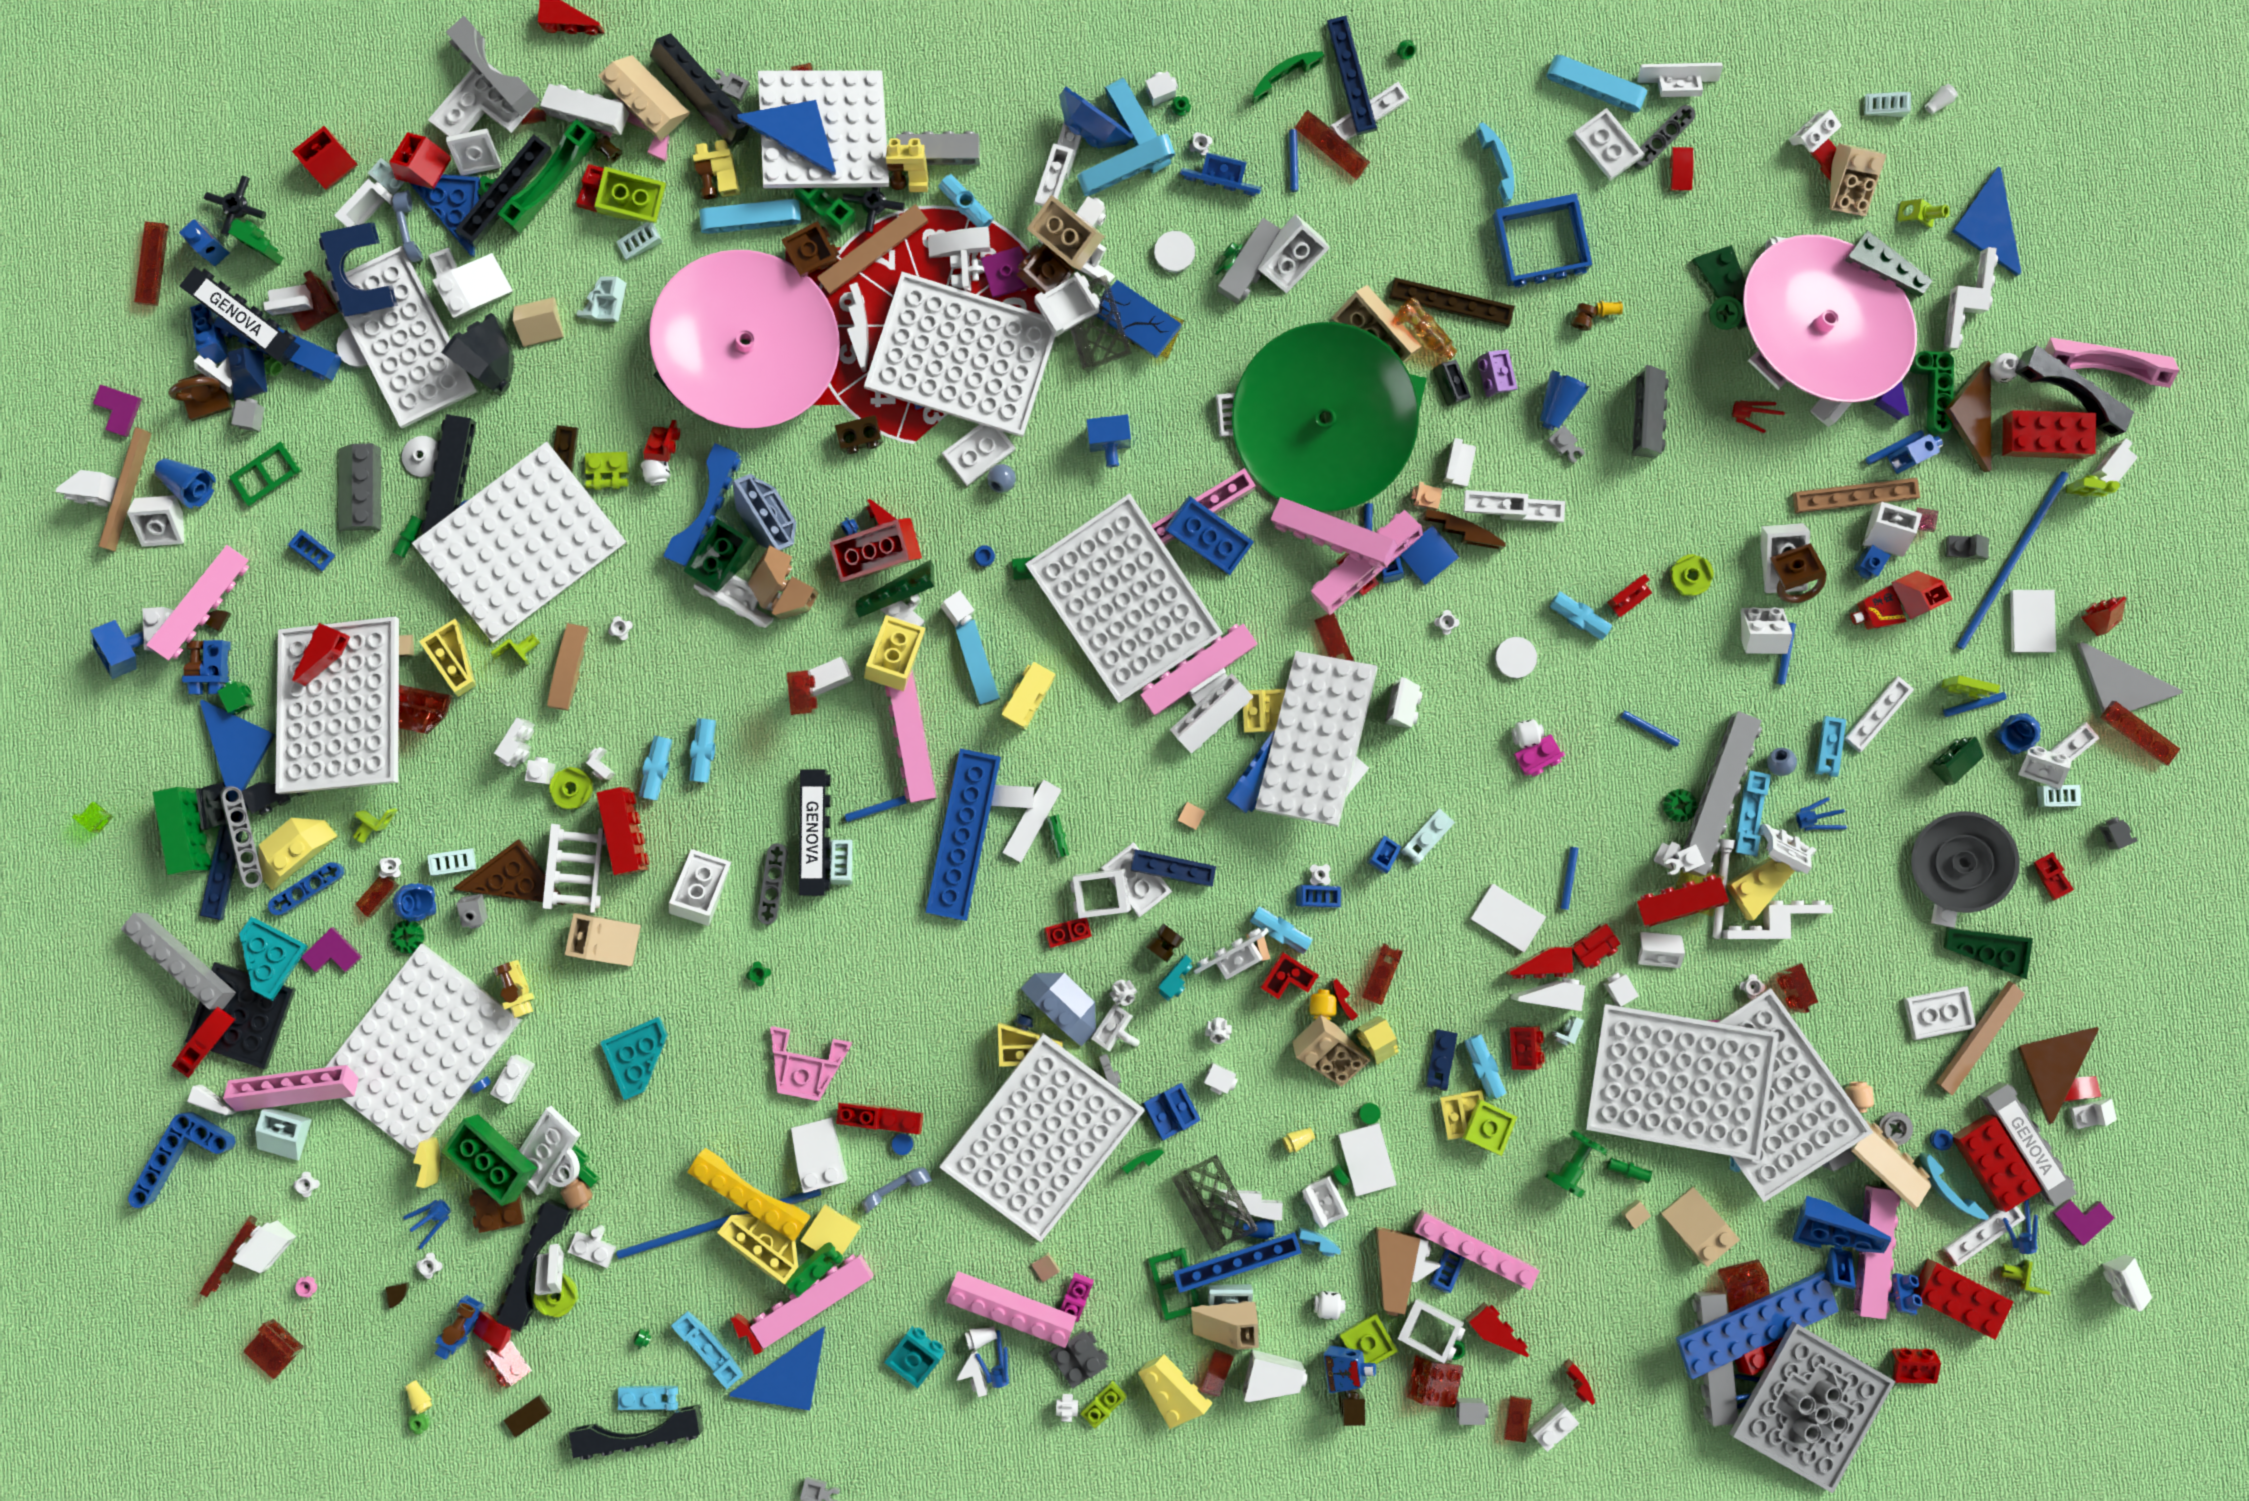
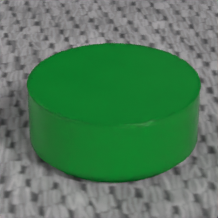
[1359,1102,1381,1124]
[1332,1164,1350,1186]

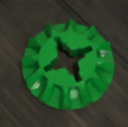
[1709,296,1744,330]
[1663,789,1698,822]
[390,920,424,954]

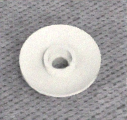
[402,436,439,477]

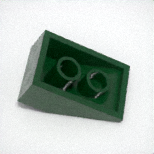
[683,518,758,592]

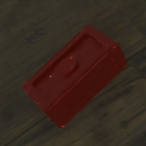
[356,876,400,918]
[1199,1348,1234,1397]

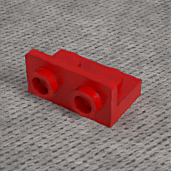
[643,420,681,462]
[1607,574,1652,617]
[1510,1026,1545,1070]
[1892,1348,1941,1384]

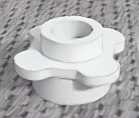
[1189,132,1213,156]
[1434,610,1459,635]
[608,616,633,640]
[379,858,401,878]
[1310,864,1331,885]
[1739,974,1765,999]
[294,1172,320,1197]
[416,1253,442,1279]

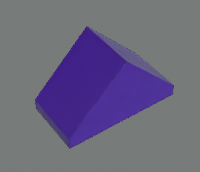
[1874,380,1910,420]

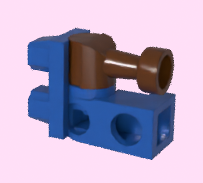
[182,640,231,695]
[435,1295,485,1360]

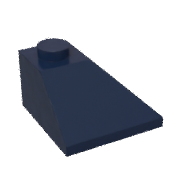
[228,347,267,401]

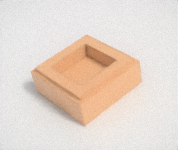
[1177,802,1206,830]

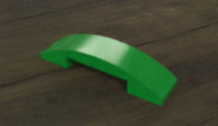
[1252,51,1324,105]

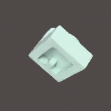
[368,158,404,194]
[1552,1016,1584,1045]

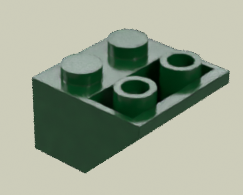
[1929,736,1984,786]

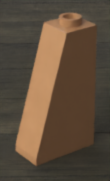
[1376,1226,1420,1316]

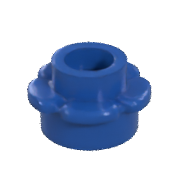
[840,517,859,536]

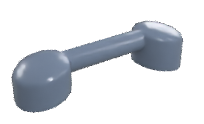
[392,190,424,262]
[862,1167,932,1214]

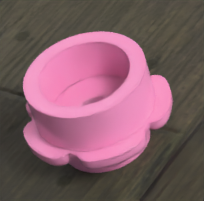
[295,1276,317,1298]

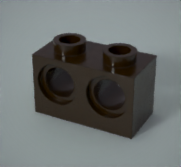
[835,415,883,454]
[1339,1389,1365,1426]

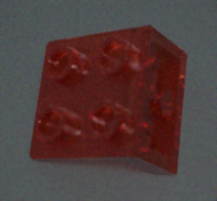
[292,270,339,331]
[1777,963,1818,1013]
[1718,1259,1770,1313]
[244,1318,304,1379]
[1407,1355,1463,1408]

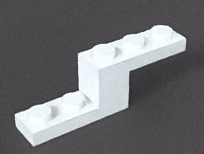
[1034,121,1082,207]
[1943,247,1998,352]
[1463,490,1565,523]
[1722,901,1833,939]

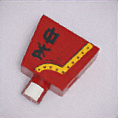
[1851,585,1907,630]

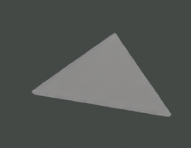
[2077,642,2183,719]

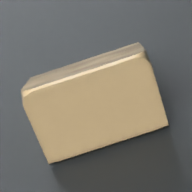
[399,635,414,657]
[1621,1199,1651,1229]
[1031,1252,1060,1282]

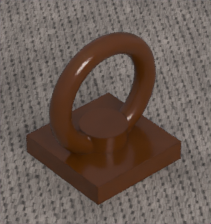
[168,373,232,421]
[1770,543,1827,604]

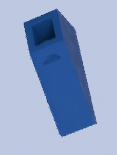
[190,303,229,364]

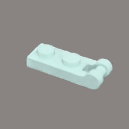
[1400,808,1455,866]

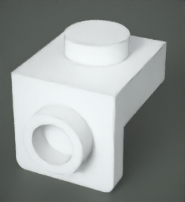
[586,747,616,780]
[1654,842,1681,870]

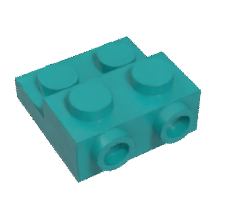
[1158,954,1193,1001]
[884,1326,946,1388]

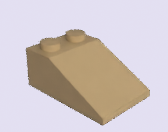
[1027,195,1105,270]
[1660,1186,1740,1267]

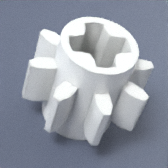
[1109,980,1137,1006]
[1205,1017,1232,1044]
[1056,1394,1078,1422]

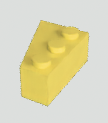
[419,618,476,697]
[1002,662,1056,730]
[1726,856,1795,920]
[1356,1016,1399,1065]
[998,1022,1063,1067]
[1138,1354,1212,1429]

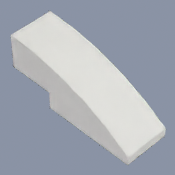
[928,227,990,258]
[1218,1189,1283,1220]

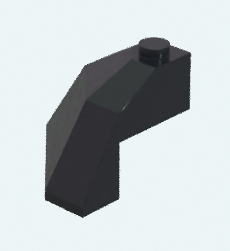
[441,313,514,396]

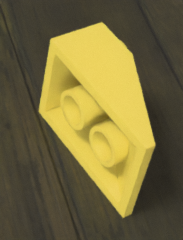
[864,615,926,691]

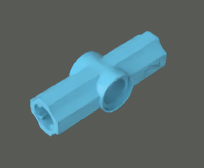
[938,174,994,227]
[1549,591,1612,641]
[689,718,716,783]
[639,735,673,801]
[1250,906,1313,955]
[1464,1034,1506,1100]

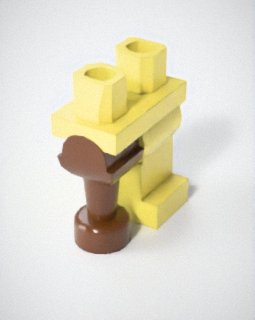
[886,138,929,192]
[693,140,740,200]
[493,960,534,1018]

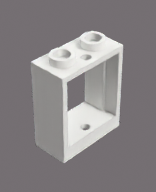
[793,657,854,700]
[1070,868,1131,918]
[1398,1299,1465,1363]

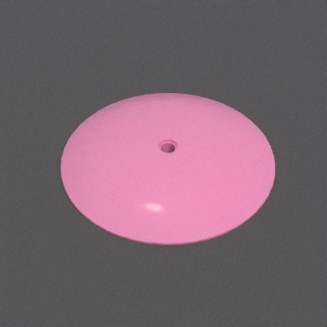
[1743,235,1917,403]
[650,250,840,429]

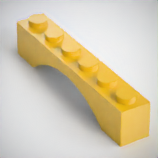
[687,1148,811,1241]

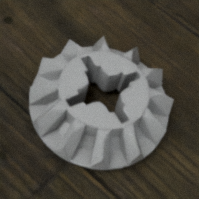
[1879,1111,1913,1145]

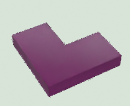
[93,384,142,437]
[301,927,362,972]
[2052,1199,2114,1246]

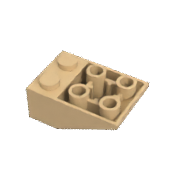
[1829,143,1886,216]
[565,913,641,966]
[1292,1015,1371,1087]
[1191,1301,1259,1350]

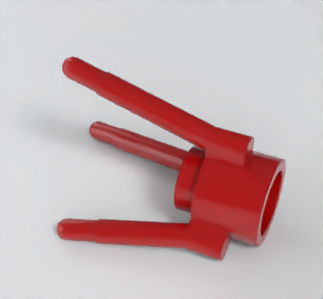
[1732,400,1785,433]

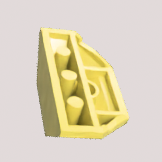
[259,818,338,890]
[717,1214,798,1285]

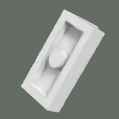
[263,284,313,316]
[1810,398,1852,427]
[1443,438,1476,487]
[2092,438,2137,482]
[1188,668,1228,705]
[1638,932,1685,968]
[535,1244,564,1295]

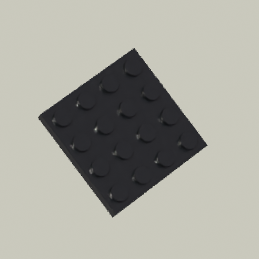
[185,962,296,1069]

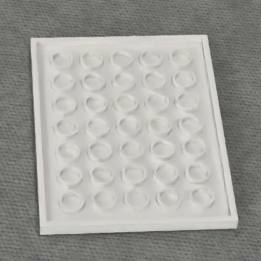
[864,272,1055,437]
[412,442,627,643]
[1025,493,1223,703]
[276,617,399,794]
[325,944,522,1155]
[1717,988,1874,1202]
[1586,1004,1779,1161]
[939,1033,1144,1242]

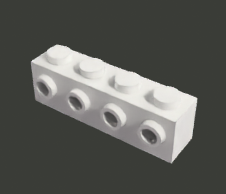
[540,84,630,135]
[1170,673,1253,754]

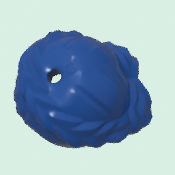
[1994,713,2041,755]
[393,883,436,922]

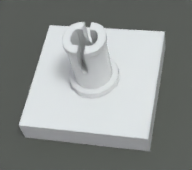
[446,129,501,176]

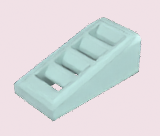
[1864,92,1911,117]
[616,222,663,261]
[2037,785,2081,807]
[830,840,853,885]
[427,848,476,876]

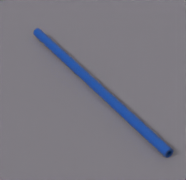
[1957,471,2069,650]
[617,1189,822,1259]

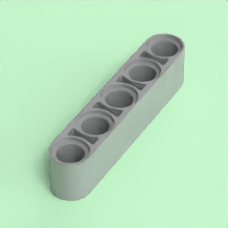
[220,786,262,888]

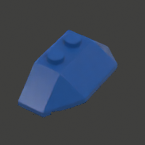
[1059,87,1134,149]

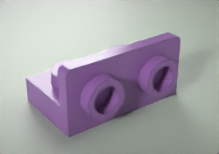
[1477,349,1518,397]

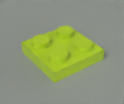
[1942,675,2000,699]
[1462,1099,1517,1156]
[1339,1312,1398,1364]

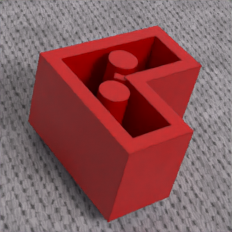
[1259,952,1319,999]

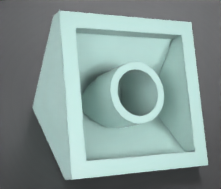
[1209,1284,1253,1306]

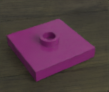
[981,246,1029,299]

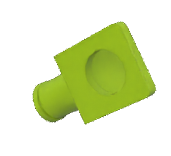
[1897,199,1950,228]
[490,633,540,665]
[353,808,398,843]
[2001,1259,2051,1295]

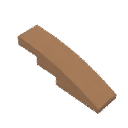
[547,623,589,711]

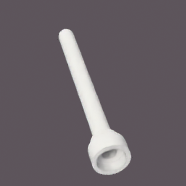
[1713,839,1735,939]

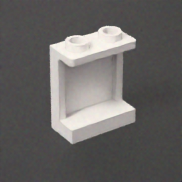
[334,179,393,227]
[1034,272,1100,337]

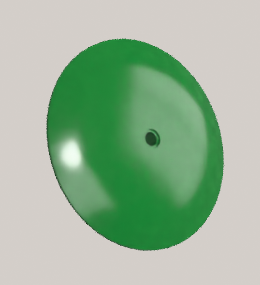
[1232,322,1419,512]

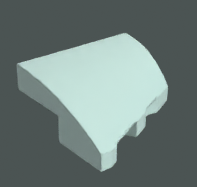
[577,277,627,322]

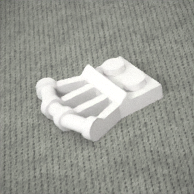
[1759,823,1816,874]

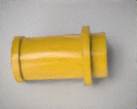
[1595,301,1623,317]

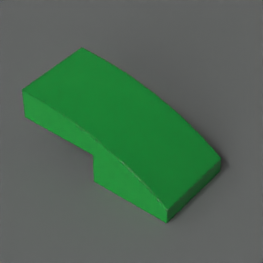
[1121,1147,1164,1174]

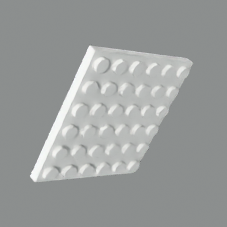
[758,71,889,188]

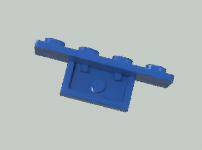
[1180,152,1262,196]

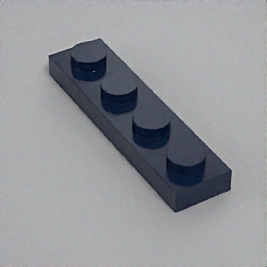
[1130,849,1216,887]

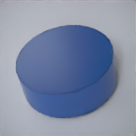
[974,545,995,567]
[469,1076,491,1094]
[1930,1129,1953,1151]
[892,1133,914,1155]

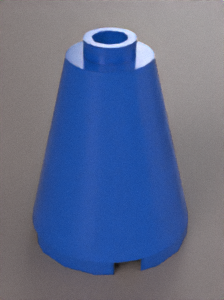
[1540,370,1590,431]
[154,458,216,508]

